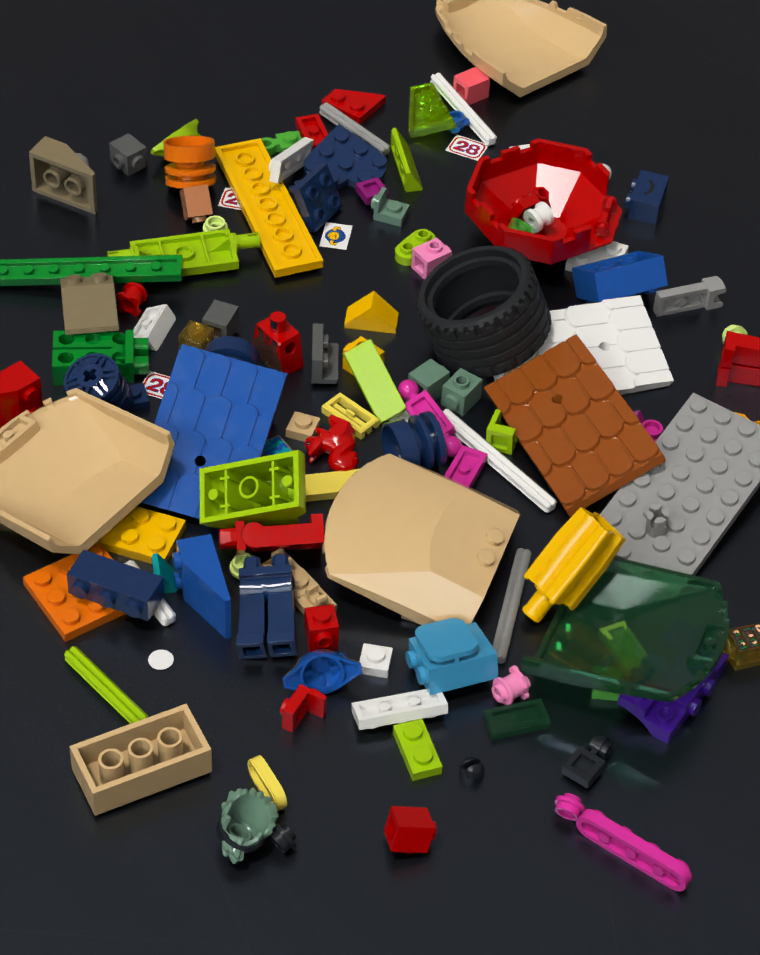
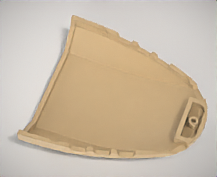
[435,0,607,97]

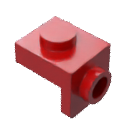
[280,684,327,733]

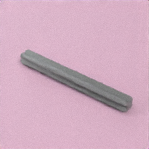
[493,548,531,664]

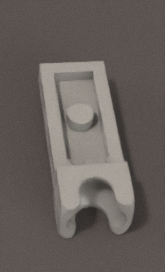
[653,276,726,317]

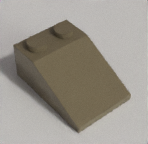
[29,136,98,214]
[60,273,119,335]

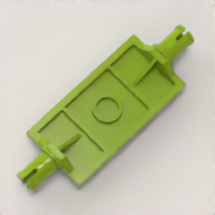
[107,229,260,276]

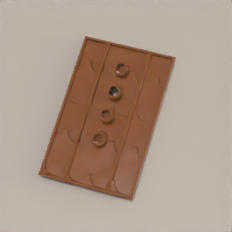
[484,334,666,517]

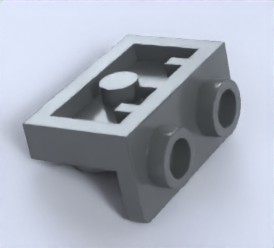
[311,323,339,384]

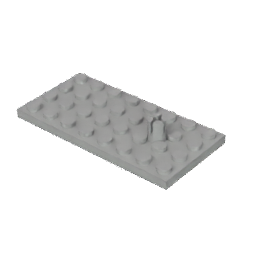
[600,393,760,602]

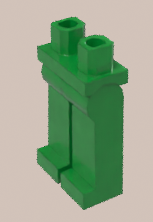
[52,330,149,386]

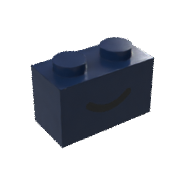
[625,170,669,225]

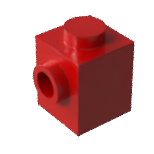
[304,604,339,652]
[384,806,437,853]

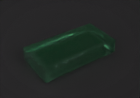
[483,698,551,740]

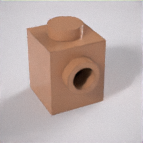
[180,184,213,224]

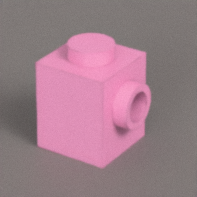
[411,238,452,280]

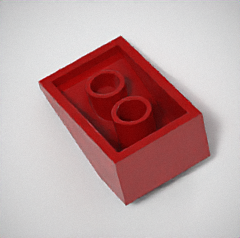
[0,360,43,428]

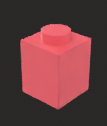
[453,67,490,105]

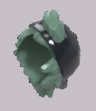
[216,788,279,864]

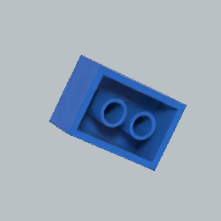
[572,250,668,303]

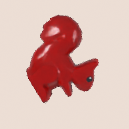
[305,415,359,471]

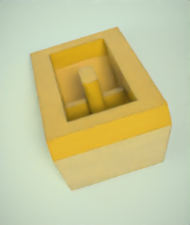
[344,291,399,334]

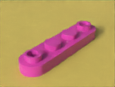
[576,809,692,891]

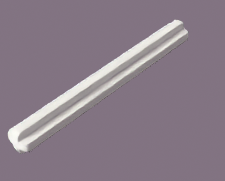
[430,73,497,147]

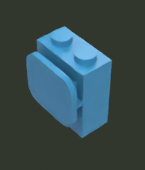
[405,618,498,695]

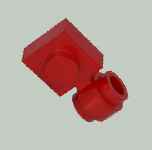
[507,187,549,220]

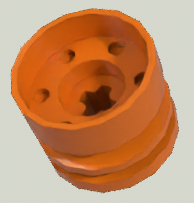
[163,135,216,189]

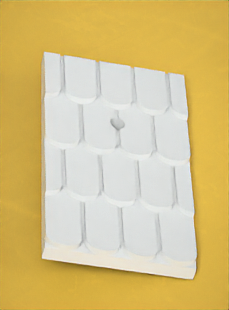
[493,295,674,395]

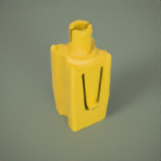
[522,507,626,623]

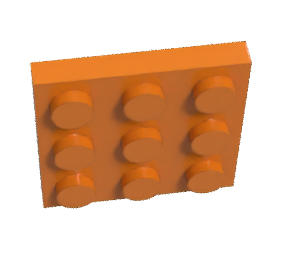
[23,542,126,642]

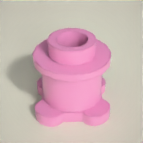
[492,665,531,706]

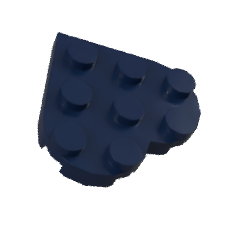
[304,124,387,190]

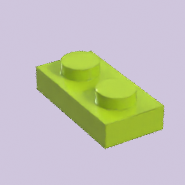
[393,719,443,781]

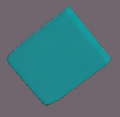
[152,553,178,594]

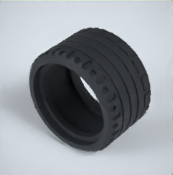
[416,246,552,377]

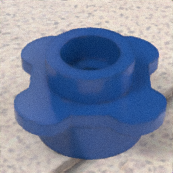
[441,111,470,134]

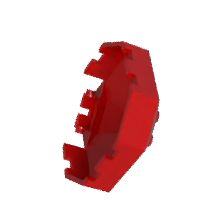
[465,138,622,265]

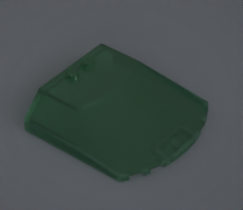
[521,557,730,702]

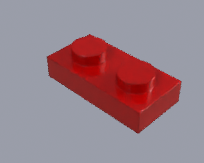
[295,114,328,150]

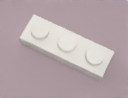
[269,137,314,184]
[351,689,448,730]

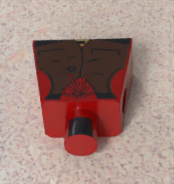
[253,311,304,376]

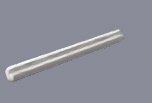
[443,409,557,513]

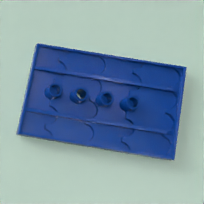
[141,344,288,519]

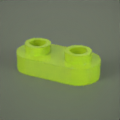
[395,229,435,266]

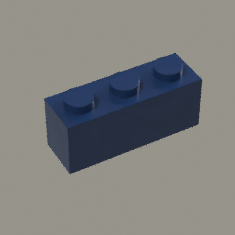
[67,549,164,621]

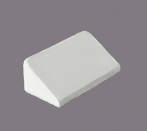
[134,304,176,351]

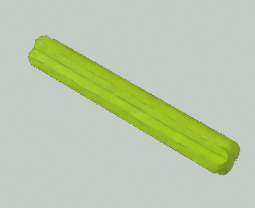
[64,646,148,724]

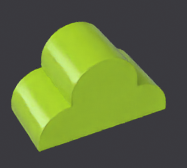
[199,450,306,528]

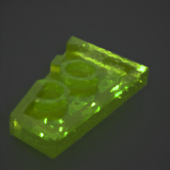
[408,82,457,138]

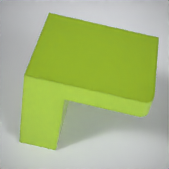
[486,409,518,455]

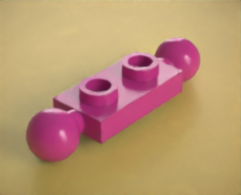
[398,379,462,458]

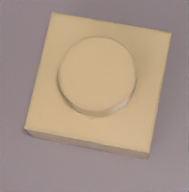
[286,411,320,442]

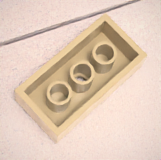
[69,703,212,816]

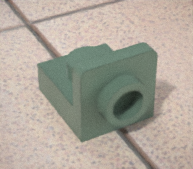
[371,187,410,227]

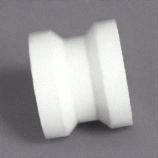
[523,201,555,233]

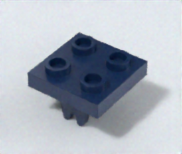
[289,163,343,232]

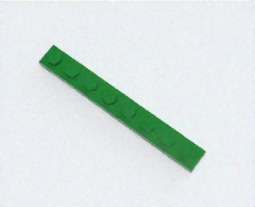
[0,255,184,286]

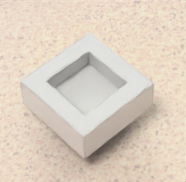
[359,643,393,678]

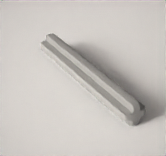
[319,102,390,156]

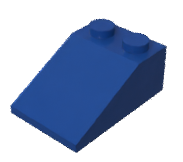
[172,534,231,639]

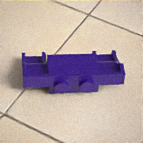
[617,620,729,744]

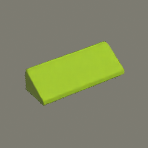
[390,128,423,192]
[344,339,406,425]

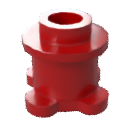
[116,282,148,317]

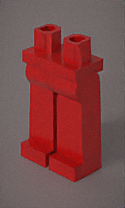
[716,331,760,387]
[219,513,324,555]

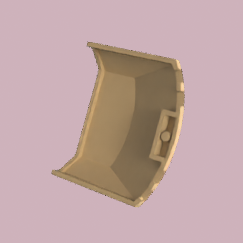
[0,388,175,554]
[323,453,520,625]

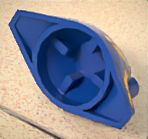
[283,649,362,694]

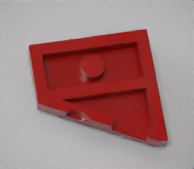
[322,89,386,125]

